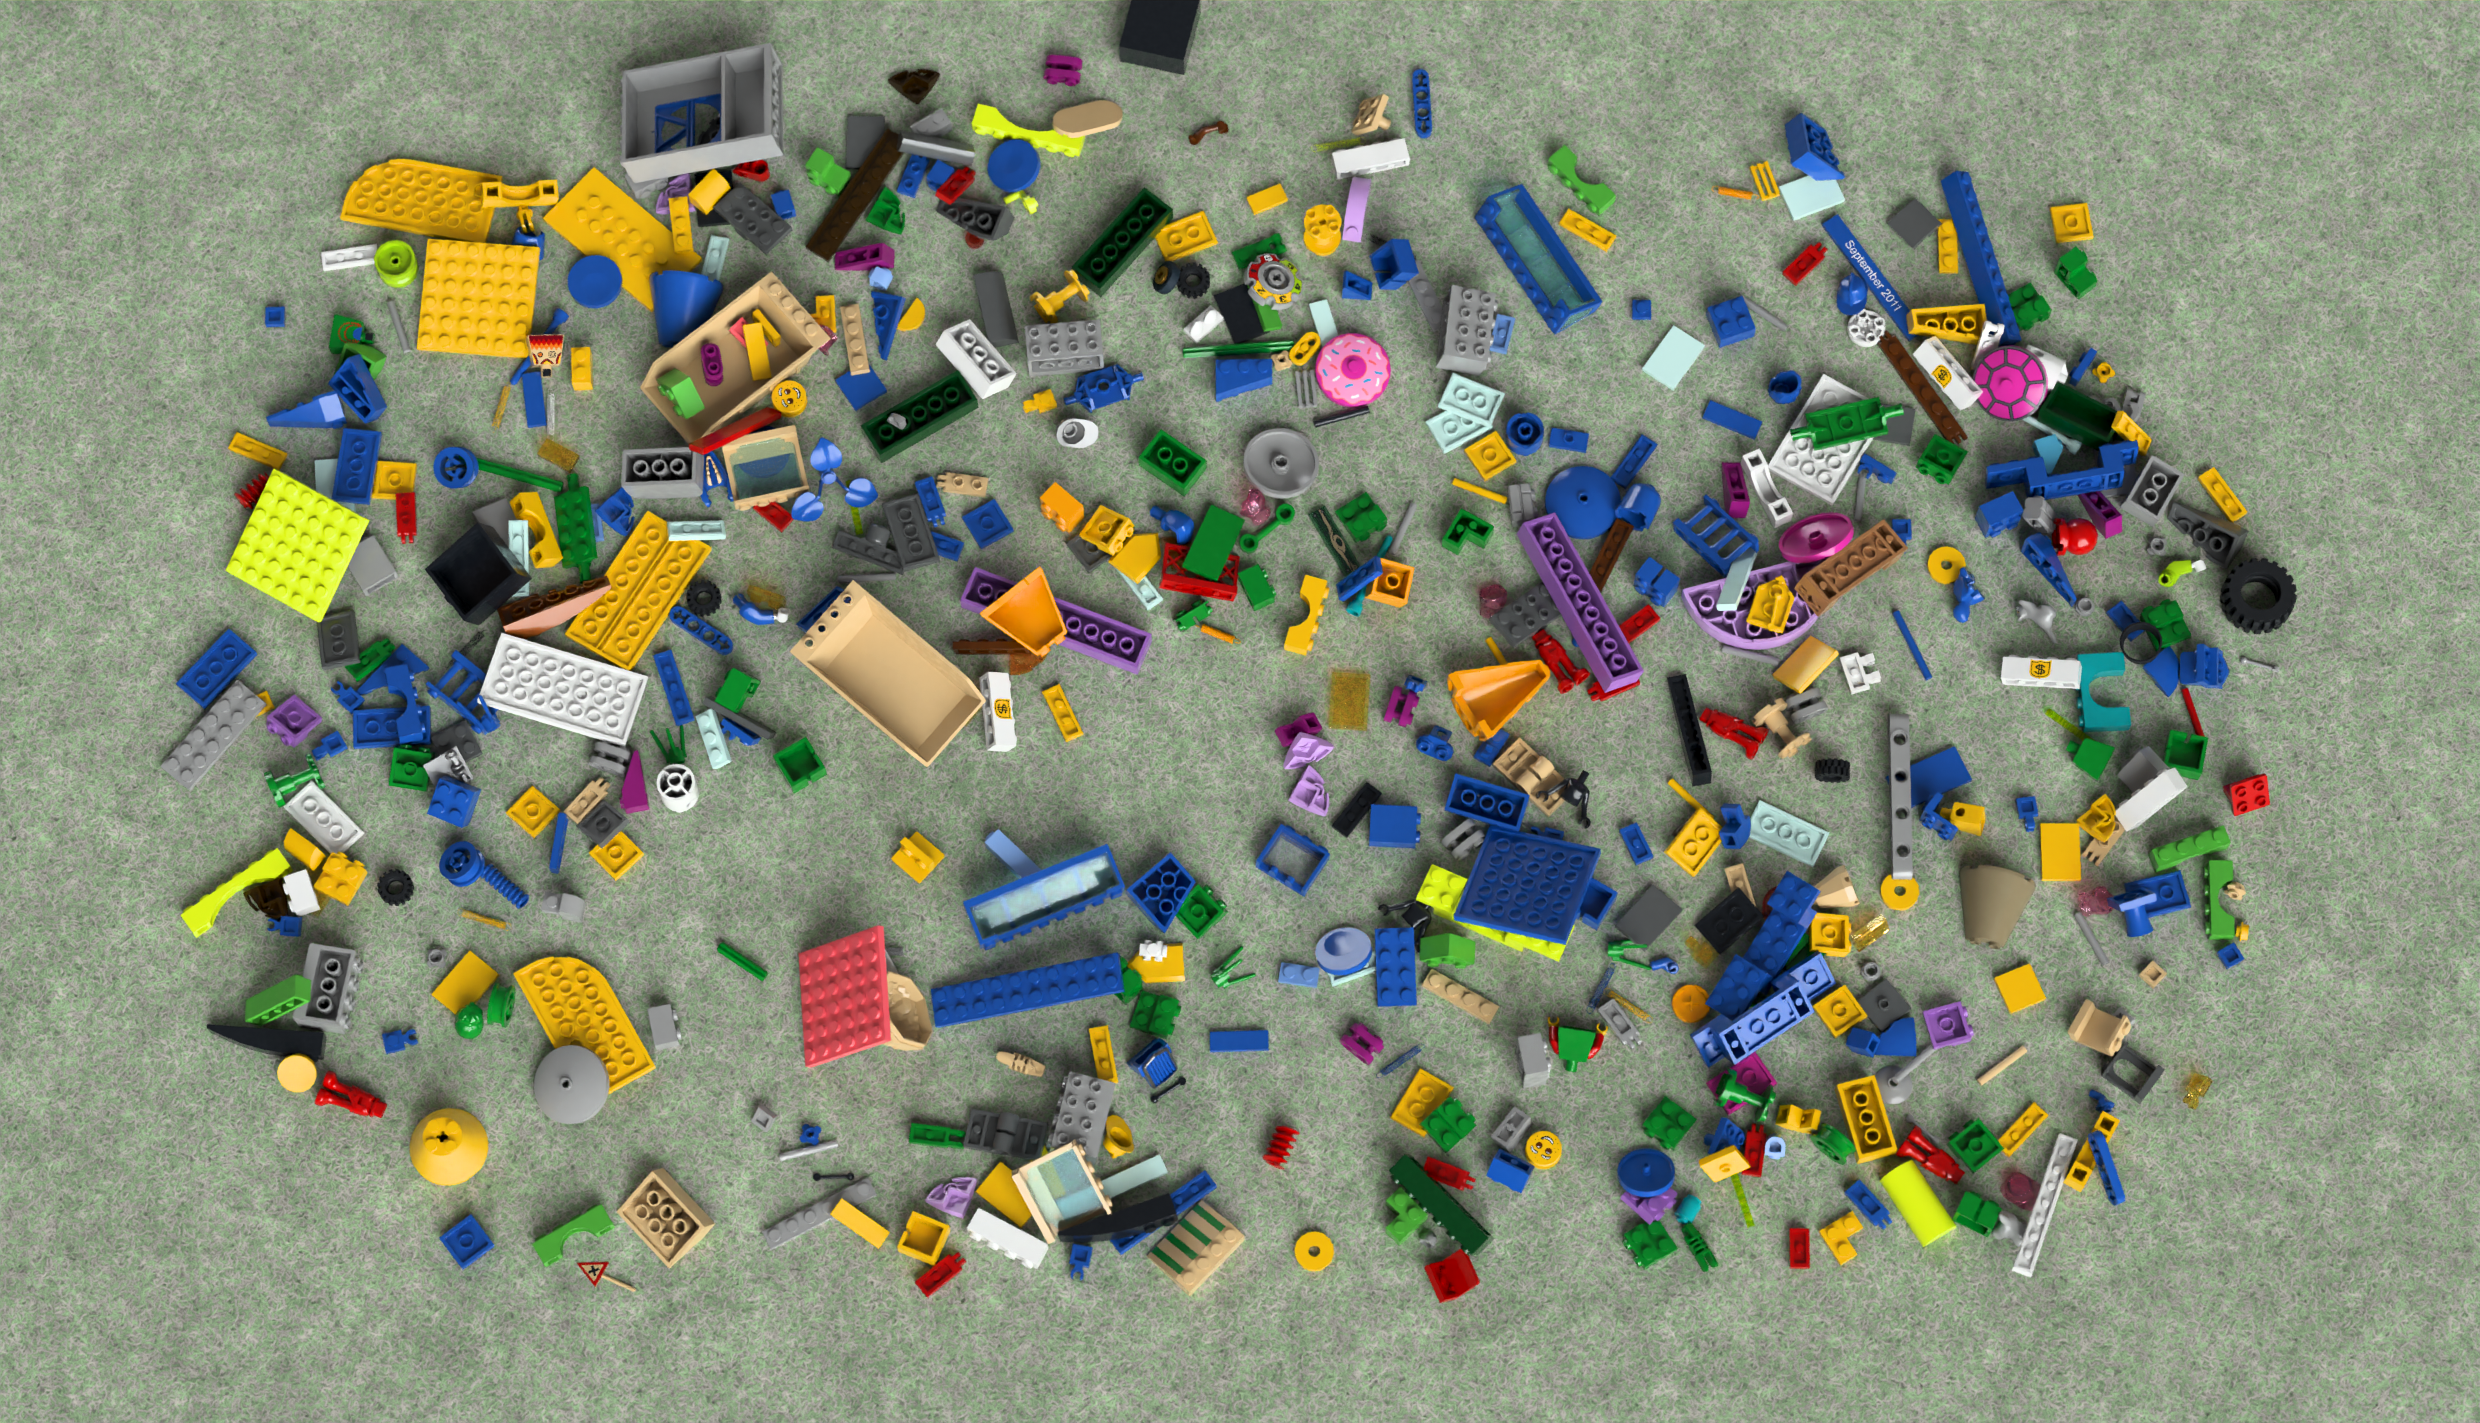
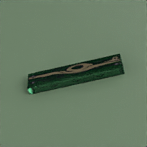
[1308,506,1361,577]

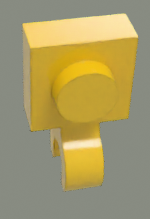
[1023,389,1057,413]

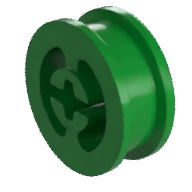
[487,982,516,1028]
[1810,1123,1856,1165]

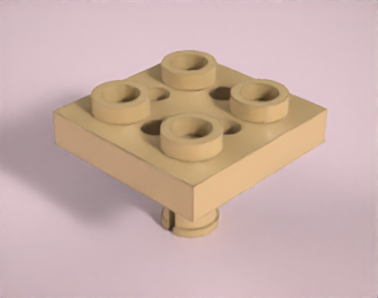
[1351,94,1391,135]

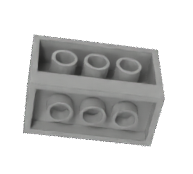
[1025,319,1104,377]
[293,943,364,1034]

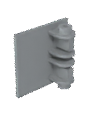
[423,746,474,789]

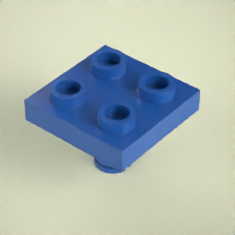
[1704,1117,1746,1155]

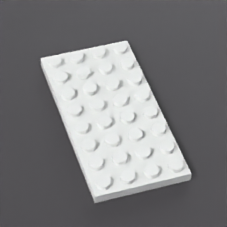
[477,633,648,747]

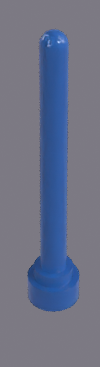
[510,308,569,385]

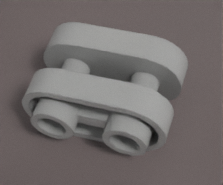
[1785,686,1828,724]
[588,740,632,777]
[1441,818,1485,860]

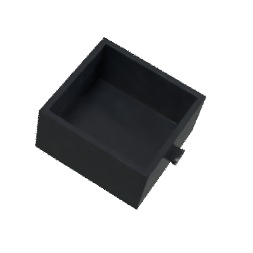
[1119,0,1201,75]
[425,522,532,625]

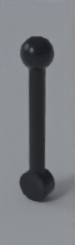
[1150,1078,1186,1103]
[813,1173,854,1182]

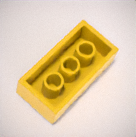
[1835,1075,1897,1164]

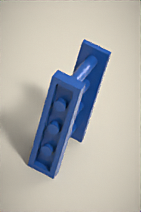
[1673,494,1759,578]
[426,650,499,736]

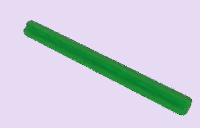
[1183,340,1294,358]
[459,455,564,492]

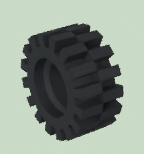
[1177,262,1210,299]
[686,580,722,617]
[1815,758,1850,783]
[377,869,414,906]

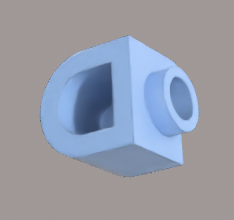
[868,266,893,291]
[1765,1133,1785,1159]

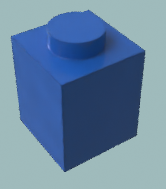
[926,160,954,191]
[771,190,796,220]
[1846,1027,1881,1058]

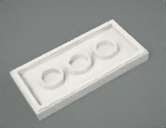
[283,780,364,854]

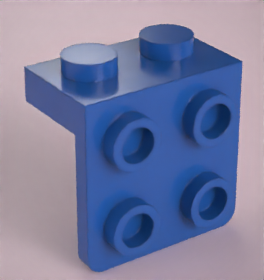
[1919,792,1958,841]

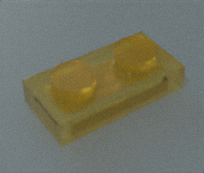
[537,438,580,473]
[747,585,787,609]
[1851,914,1890,952]

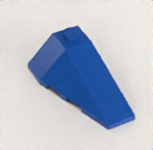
[266,390,347,429]
[2021,532,2077,607]

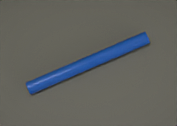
[1892,610,1932,680]

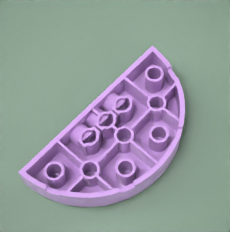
[1681,557,1829,650]

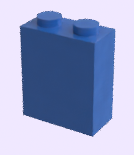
[1369,804,1421,849]

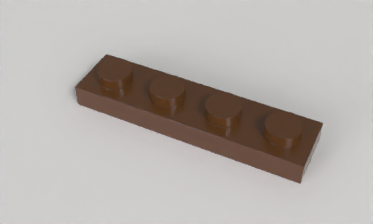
[1589,518,1634,593]
[952,639,1031,655]

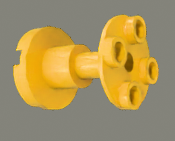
[1304,204,1341,256]
[1030,270,1089,324]

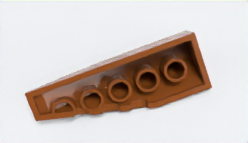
[497,576,612,639]

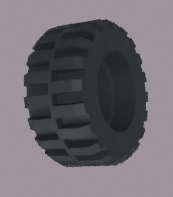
[2220,558,2297,634]

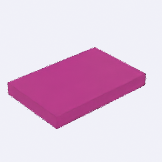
[1706,1052,1777,1116]

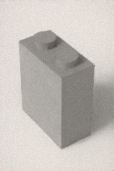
[348,535,398,596]
[2117,746,2170,792]

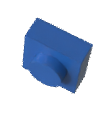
[1632,300,1651,320]
[265,307,285,327]
[2216,942,2245,969]

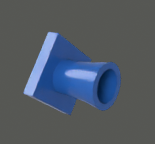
[2106,887,2157,937]

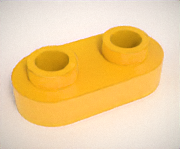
[1289,332,1321,366]

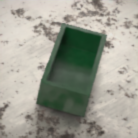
[2038,382,2118,451]

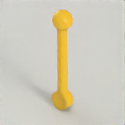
[1767,593,1781,631]

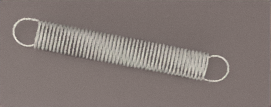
[547,389,555,441]

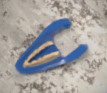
[700,451,734,508]

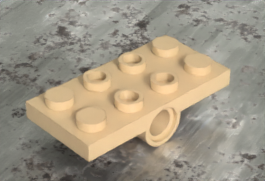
[1493,737,1565,817]

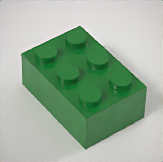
[1138,429,1207,497]

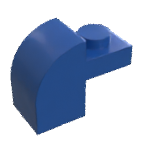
[1719,803,1751,849]

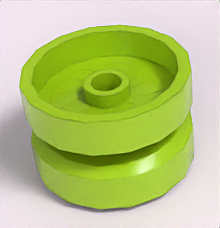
[374,240,419,288]

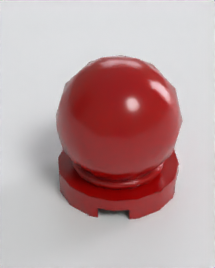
[2052,518,2098,556]

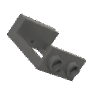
[2102,1042,2165,1104]

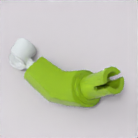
[2158,560,2206,587]

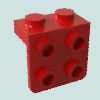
[1424,1249,1480,1303]

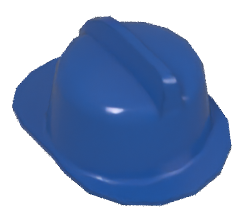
[1837,272,1868,315]

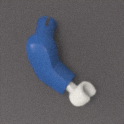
[733,594,788,625]

